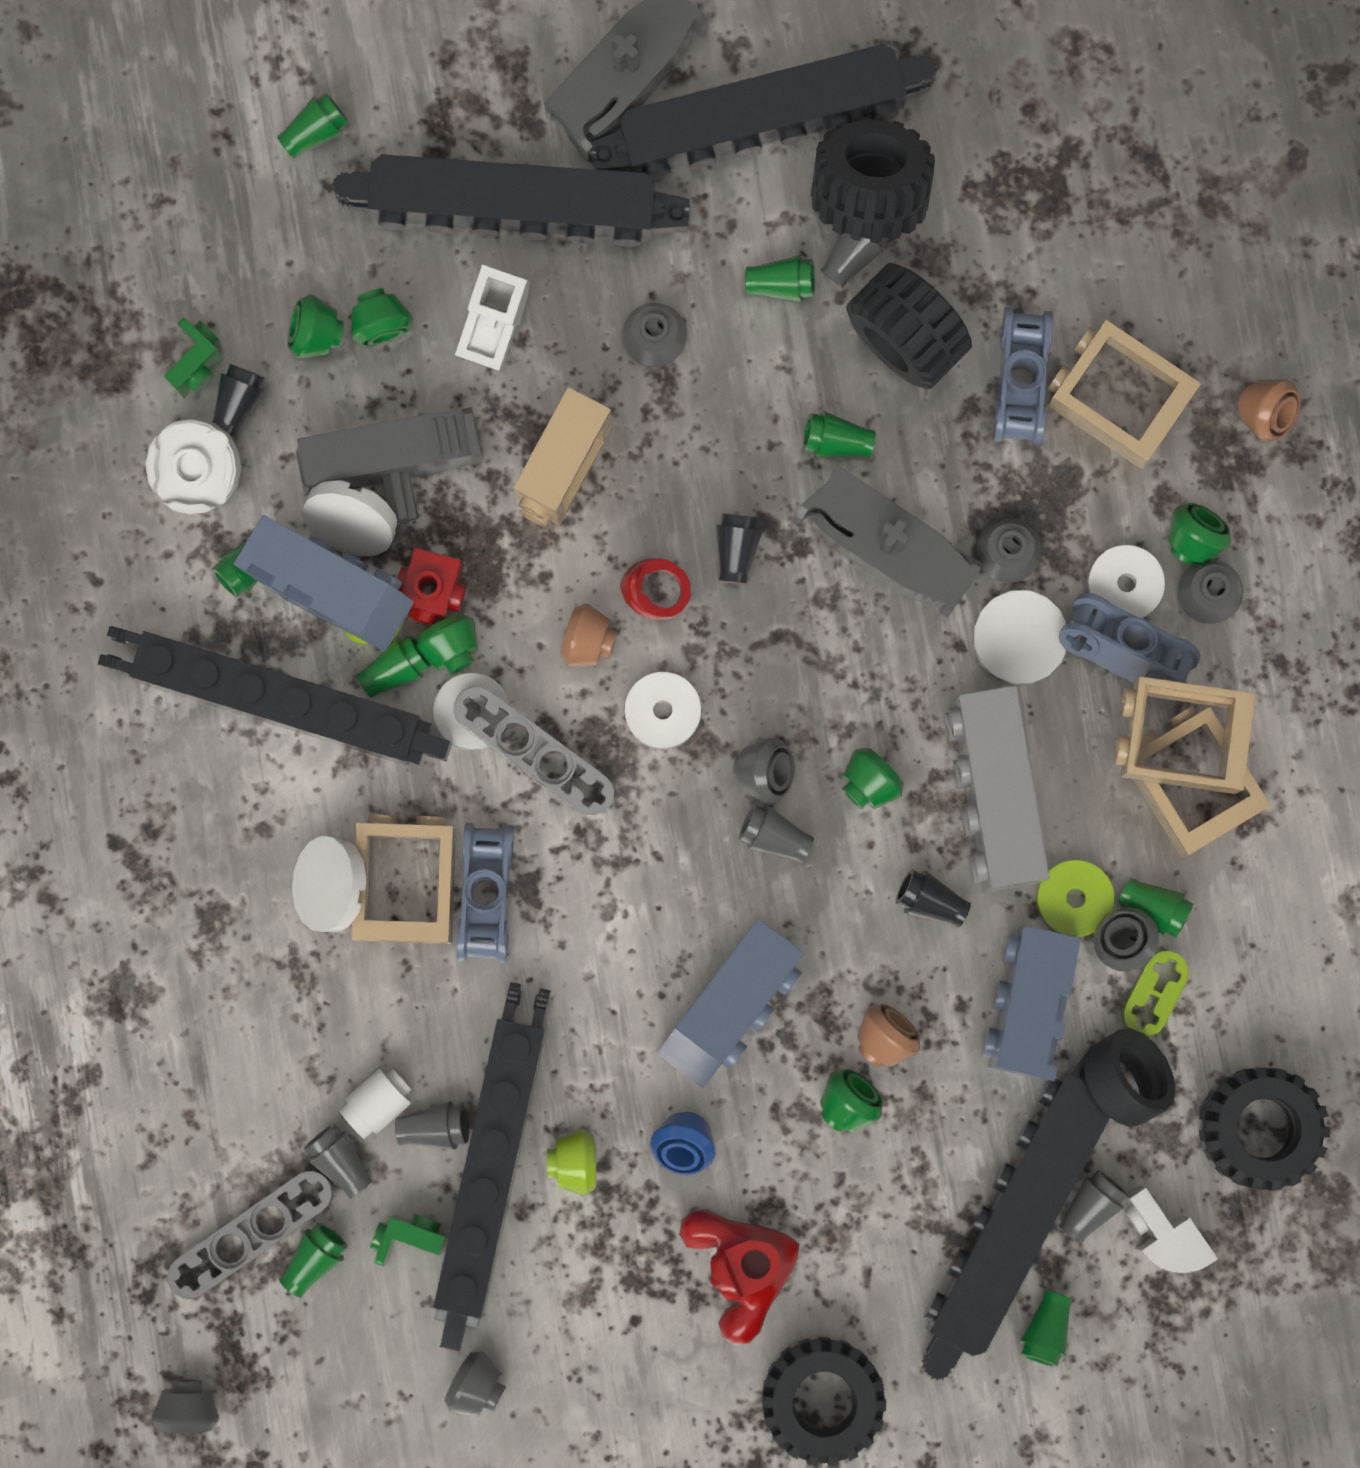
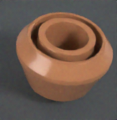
[1238,379,1301,442]
[561,603,617,667]
[858,1004,920,1067]

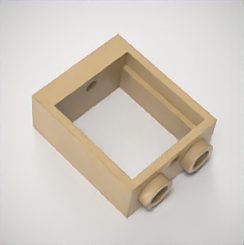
[1048,320,1201,470]
[513,387,612,527]
[1114,677,1256,794]
[1133,706,1271,858]
[351,814,456,944]

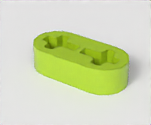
[1121,951,1189,1036]

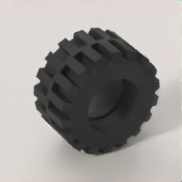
[811,117,935,242]
[846,263,972,390]
[1199,1067,1330,1191]
[762,1336,886,1467]

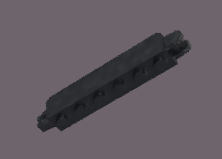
[590,44,938,180]
[332,154,690,247]
[97,626,452,766]
[433,982,551,1351]
[921,1045,1110,1381]

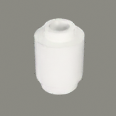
[339,1067,412,1139]

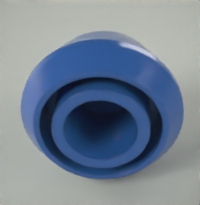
[650,1112,716,1175]

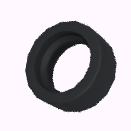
[1084,1028,1176,1127]

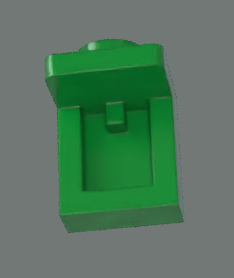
[163,317,223,398]
[370,1213,449,1266]

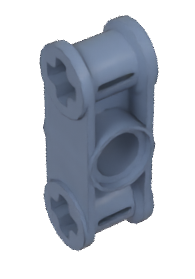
[993,307,1053,446]
[1058,593,1201,701]
[457,823,514,964]

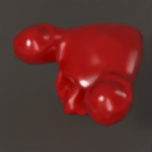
[679,1209,800,1345]

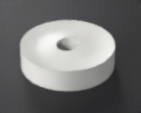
[1086,545,1165,618]
[625,672,701,750]
[433,673,510,750]

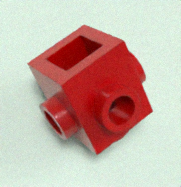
[397,548,466,626]

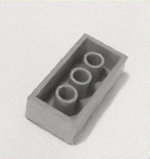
[945,685,1050,893]

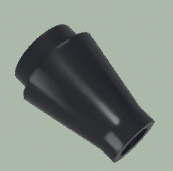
[212,363,265,438]
[716,513,763,583]
[896,869,971,928]

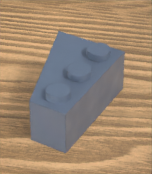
[233,515,414,652]
[657,918,805,1088]
[982,925,1081,1081]

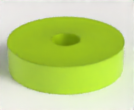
[1036,860,1115,937]

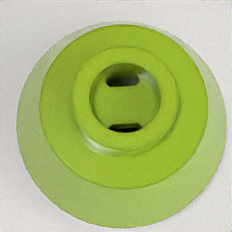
[547,1129,596,1196]

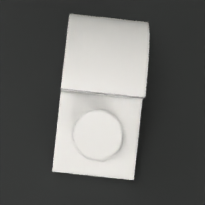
[455,264,530,371]
[1124,1186,1218,1273]

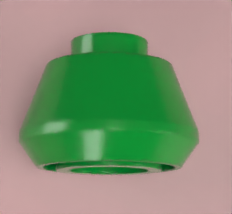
[351,288,413,347]
[287,294,344,359]
[1168,503,1231,565]
[416,614,478,675]
[842,747,904,809]
[820,1069,883,1132]

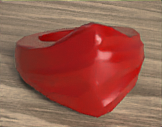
[620,558,691,620]

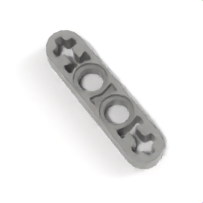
[453,687,614,815]
[167,1170,334,1299]

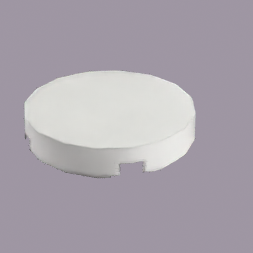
[145,418,241,515]
[302,480,397,557]
[973,590,1066,685]
[292,836,367,933]

